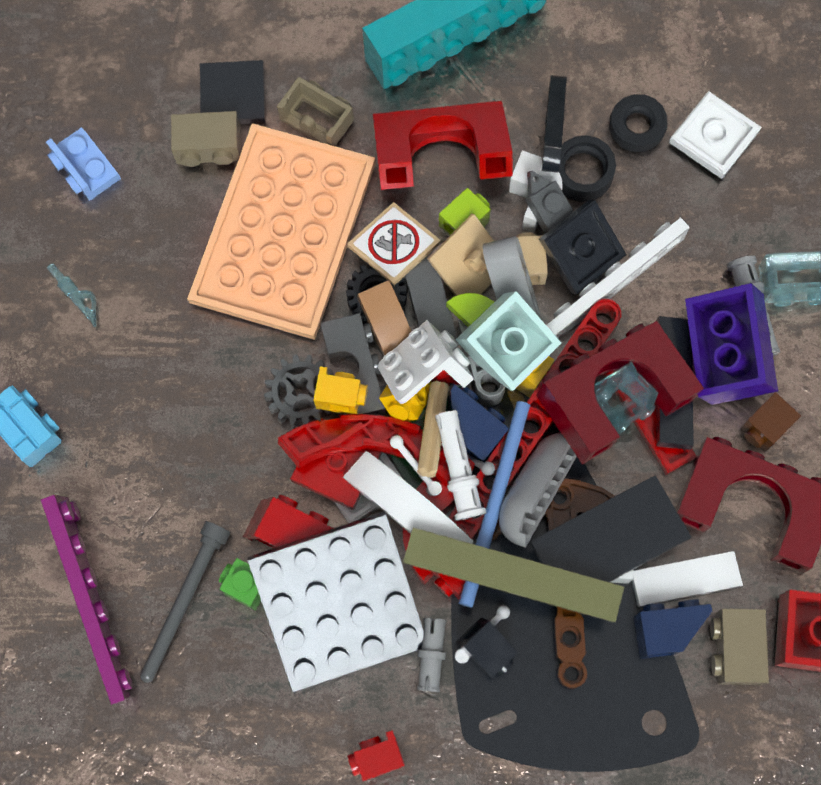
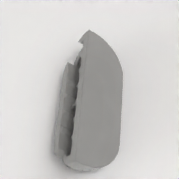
[499,433,577,548]

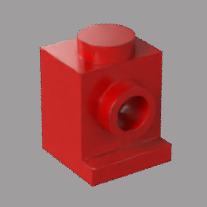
[347,730,405,781]

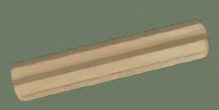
[417,381,449,478]

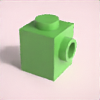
[219,558,261,611]

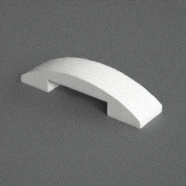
[343,451,474,544]

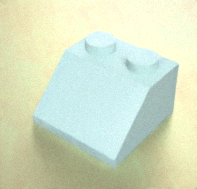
[456,291,561,391]

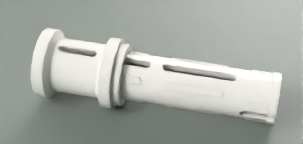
[435,410,487,521]

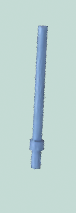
[459,401,530,607]

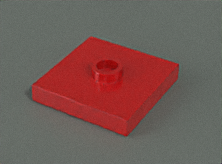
[290,418,383,511]

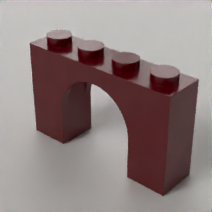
[536,321,704,464]
[676,437,821,573]

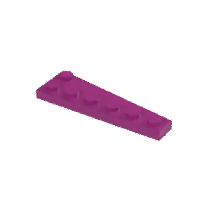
[40,495,133,705]

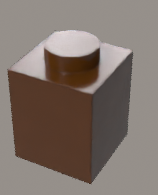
[740,392,801,452]

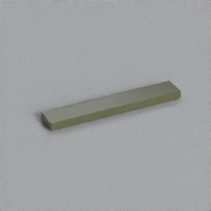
[403,527,624,623]

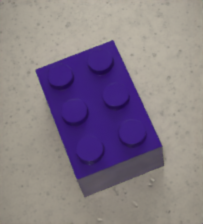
[685,283,778,405]

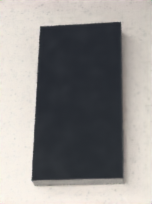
[530,475,692,582]

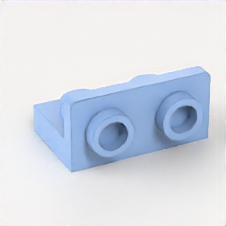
[46,127,121,201]

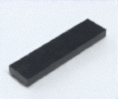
[656,316,694,450]

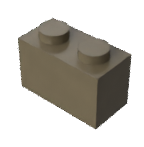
[171,111,241,167]
[710,609,769,685]

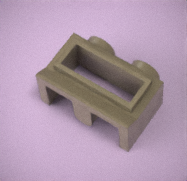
[277,76,354,146]

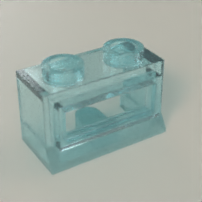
[759,251,821,307]
[594,362,658,434]

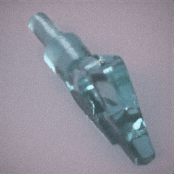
[47,263,96,327]

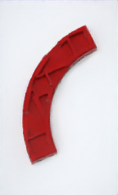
[278,414,475,488]

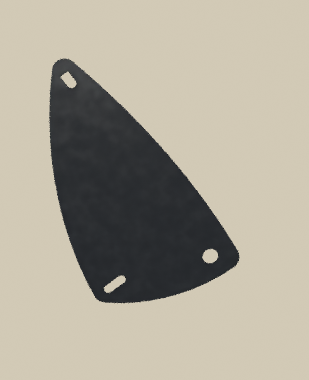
[451,385,700,772]

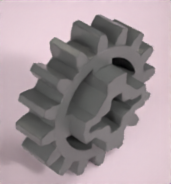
[264,354,334,428]

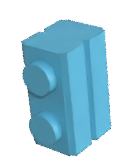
[0,385,62,467]

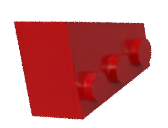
[243,494,333,549]

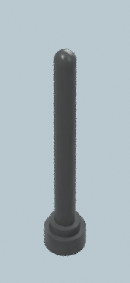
[140,521,231,683]

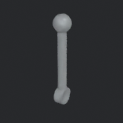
[467,454,495,475]

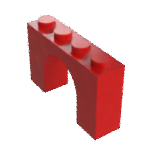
[373,101,513,190]

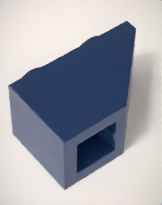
[447,385,509,462]
[634,599,712,659]

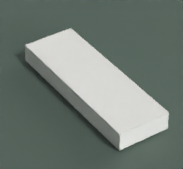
[632,551,743,607]

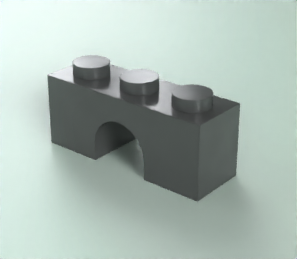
[320,313,386,416]

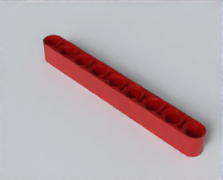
[448,299,621,540]

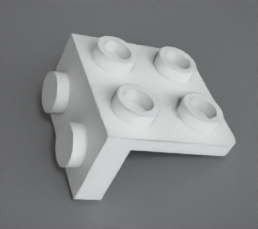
[378,320,474,404]

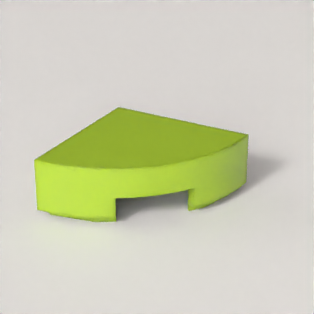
[446,293,494,327]

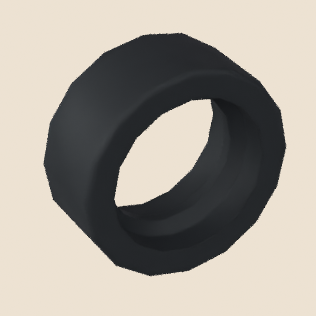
[559,135,616,202]

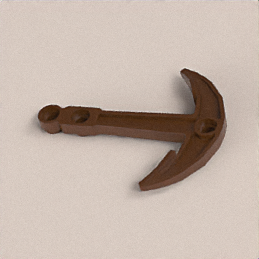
[491,479,615,689]

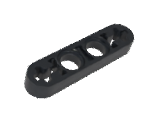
[541,75,567,173]

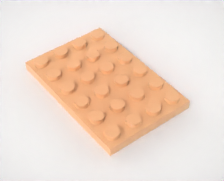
[187,123,376,340]

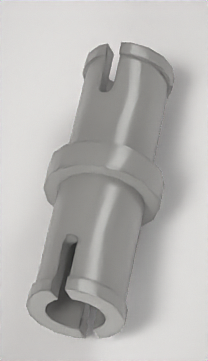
[417,618,446,692]

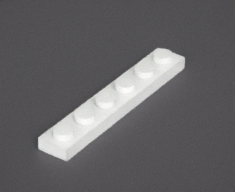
[546,217,689,340]

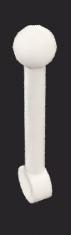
[390,435,442,496]
[454,605,510,663]

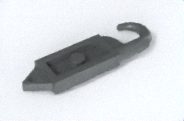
[525,171,602,285]

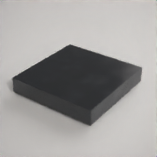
[200,60,266,124]
[539,199,627,294]

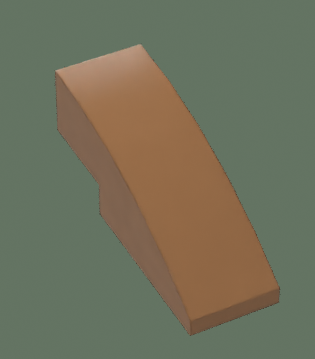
[357,280,412,357]

